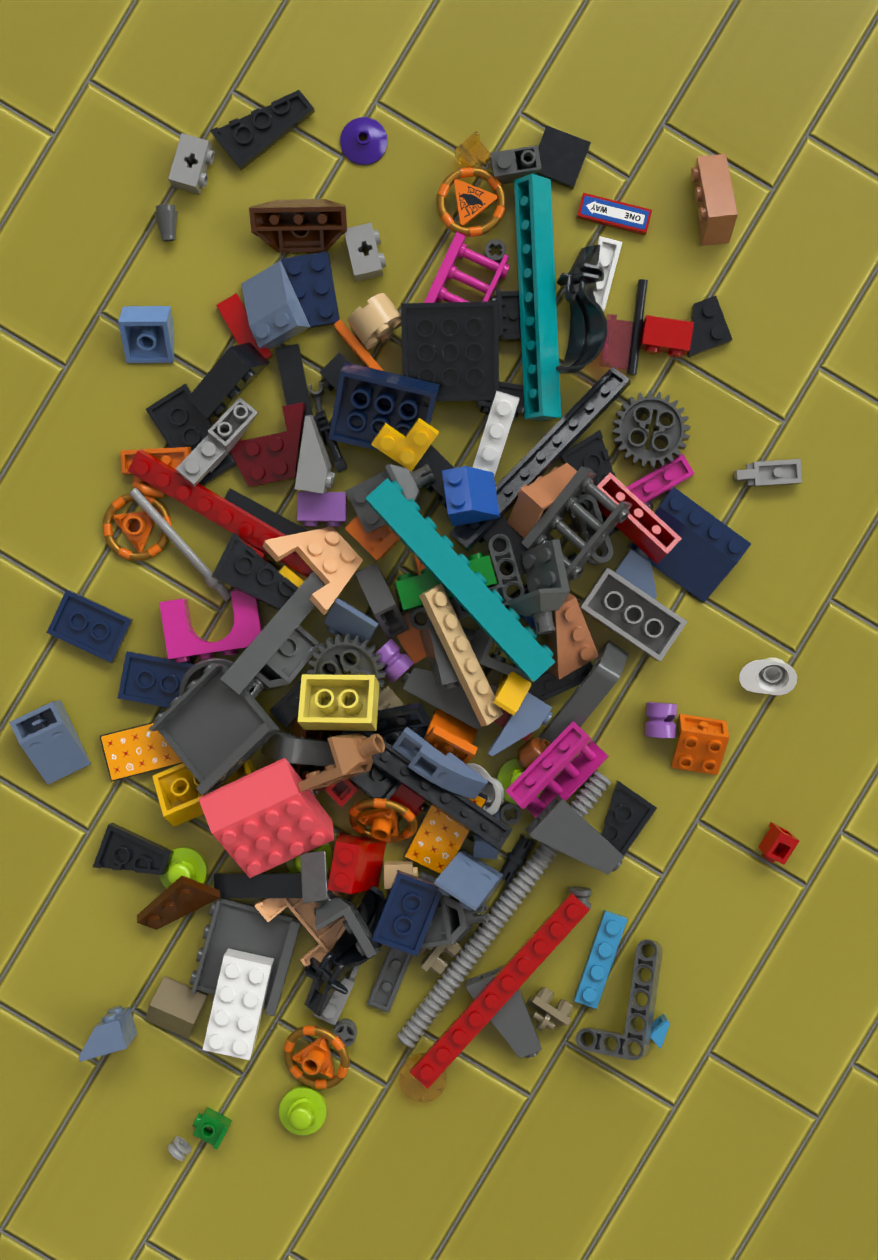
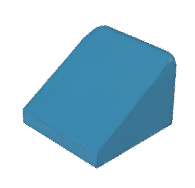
[651,1014,670,1048]

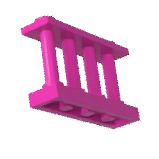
[424,232,510,303]
[505,721,609,818]

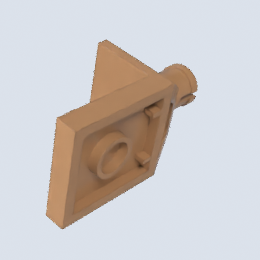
[298,733,385,792]

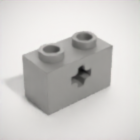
[168,133,215,195]
[344,223,386,282]

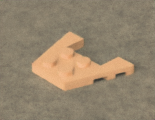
[263,527,363,615]
[255,879,346,967]

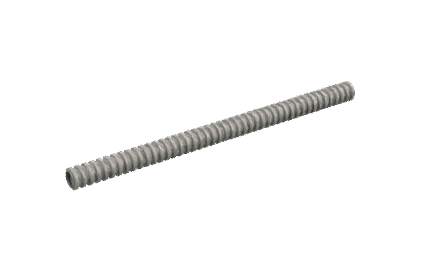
[397,771,611,1048]

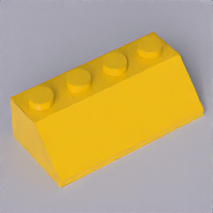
[152,758,256,827]

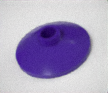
[340,117,388,165]

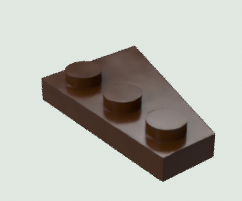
[137,876,221,930]

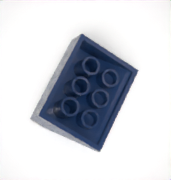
[328,362,440,461]
[627,487,751,603]

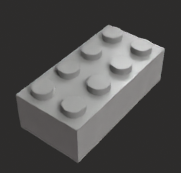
[579,567,688,662]

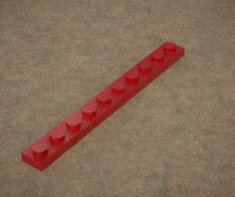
[128,449,313,577]
[410,892,590,1089]

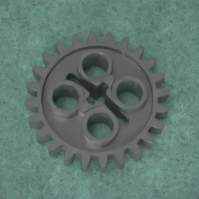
[612,391,690,469]
[307,633,386,694]

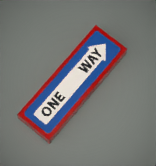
[577,193,652,235]

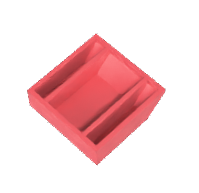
[199,758,334,878]

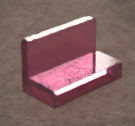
[599,314,633,369]

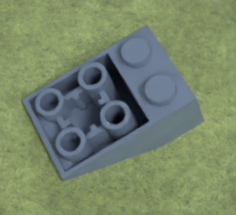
[9,700,91,785]
[434,849,504,911]

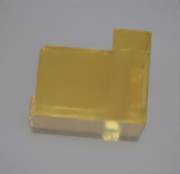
[455,131,490,168]

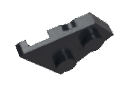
[687,296,733,358]

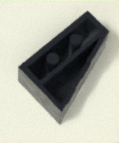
[187,343,270,419]

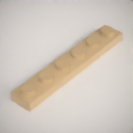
[419,584,503,726]

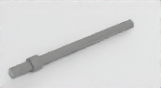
[129,488,231,601]

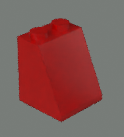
[327,832,386,894]

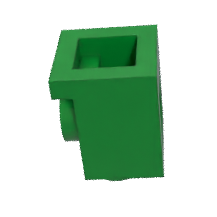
[192,1107,232,1150]

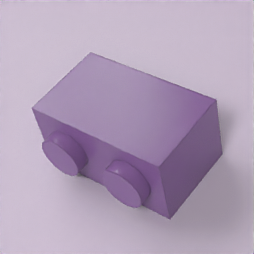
[297,492,347,527]

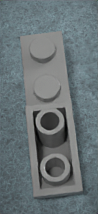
[176,397,258,487]

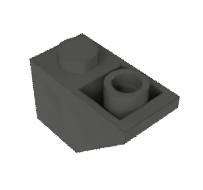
[489,145,542,185]

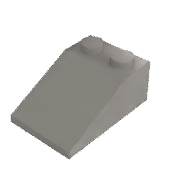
[295,415,335,494]

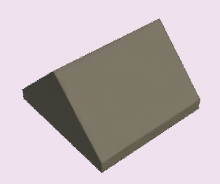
[145,976,208,1039]

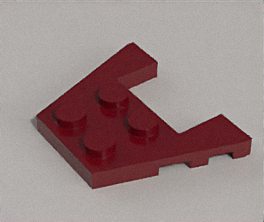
[214,402,306,487]

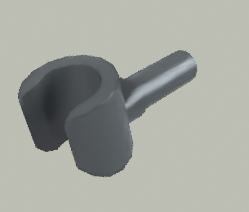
[308,382,324,413]

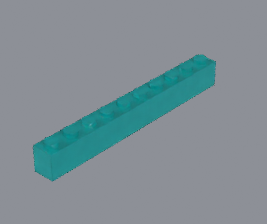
[514,174,562,421]
[365,478,555,682]

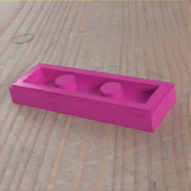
[627,454,695,504]

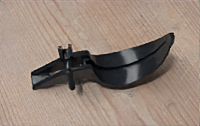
[556,244,607,374]
[304,886,386,1017]

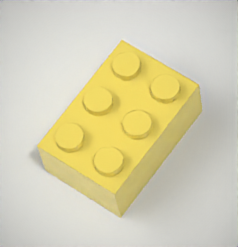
[298,674,380,731]

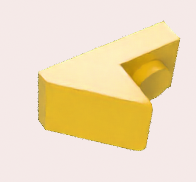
[493,671,531,716]

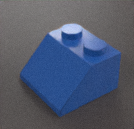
[442,466,500,526]

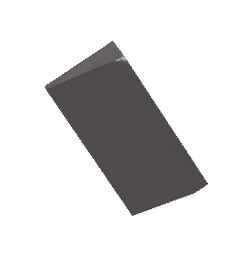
[301,851,328,904]

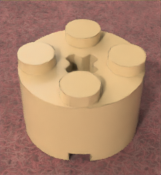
[348,293,402,350]

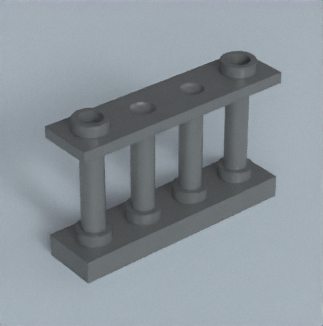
[521,466,632,581]

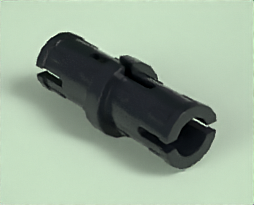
[500,834,534,883]

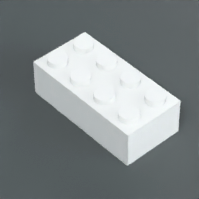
[203,948,274,1060]

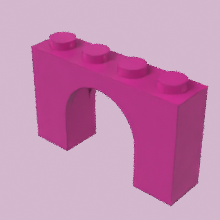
[159,590,263,663]

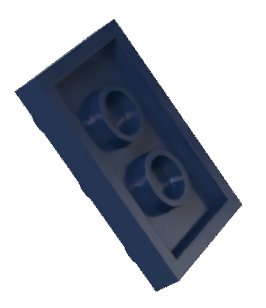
[281,251,340,329]
[46,589,133,663]
[118,651,195,708]
[371,870,442,956]

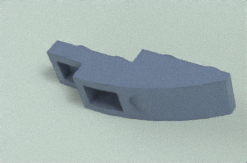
[392,727,488,799]

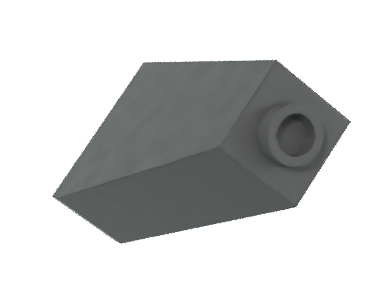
[401,667,498,730]
[525,795,624,874]
[466,966,542,1058]

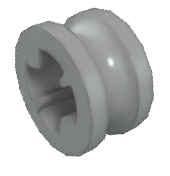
[167,1136,192,1161]

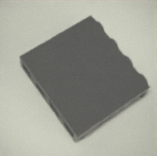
[149,663,279,795]
[190,898,301,1016]

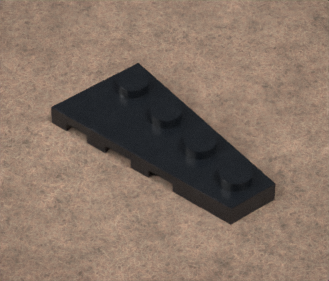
[210,90,315,170]
[560,430,619,536]
[211,533,298,610]

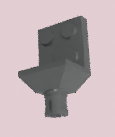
[346,463,436,534]
[508,539,570,635]
[246,625,320,699]
[461,625,530,682]
[315,882,381,959]
[420,895,489,949]

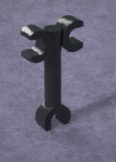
[314,410,348,473]

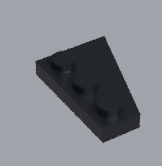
[601,780,657,856]
[93,823,174,875]

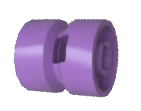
[374,639,414,684]
[644,702,677,738]

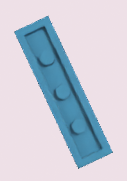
[574,910,628,1009]

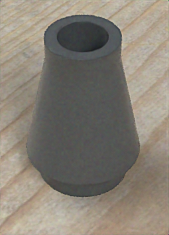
[154,205,178,241]

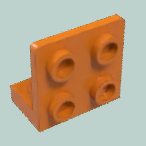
[345,515,400,562]
[424,708,478,764]
[671,714,729,775]

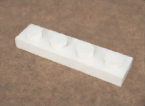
[472,391,519,477]

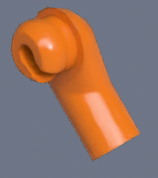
[131,475,164,498]

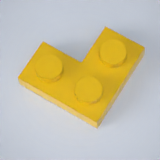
[371,418,439,471]

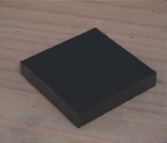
[535,126,591,189]

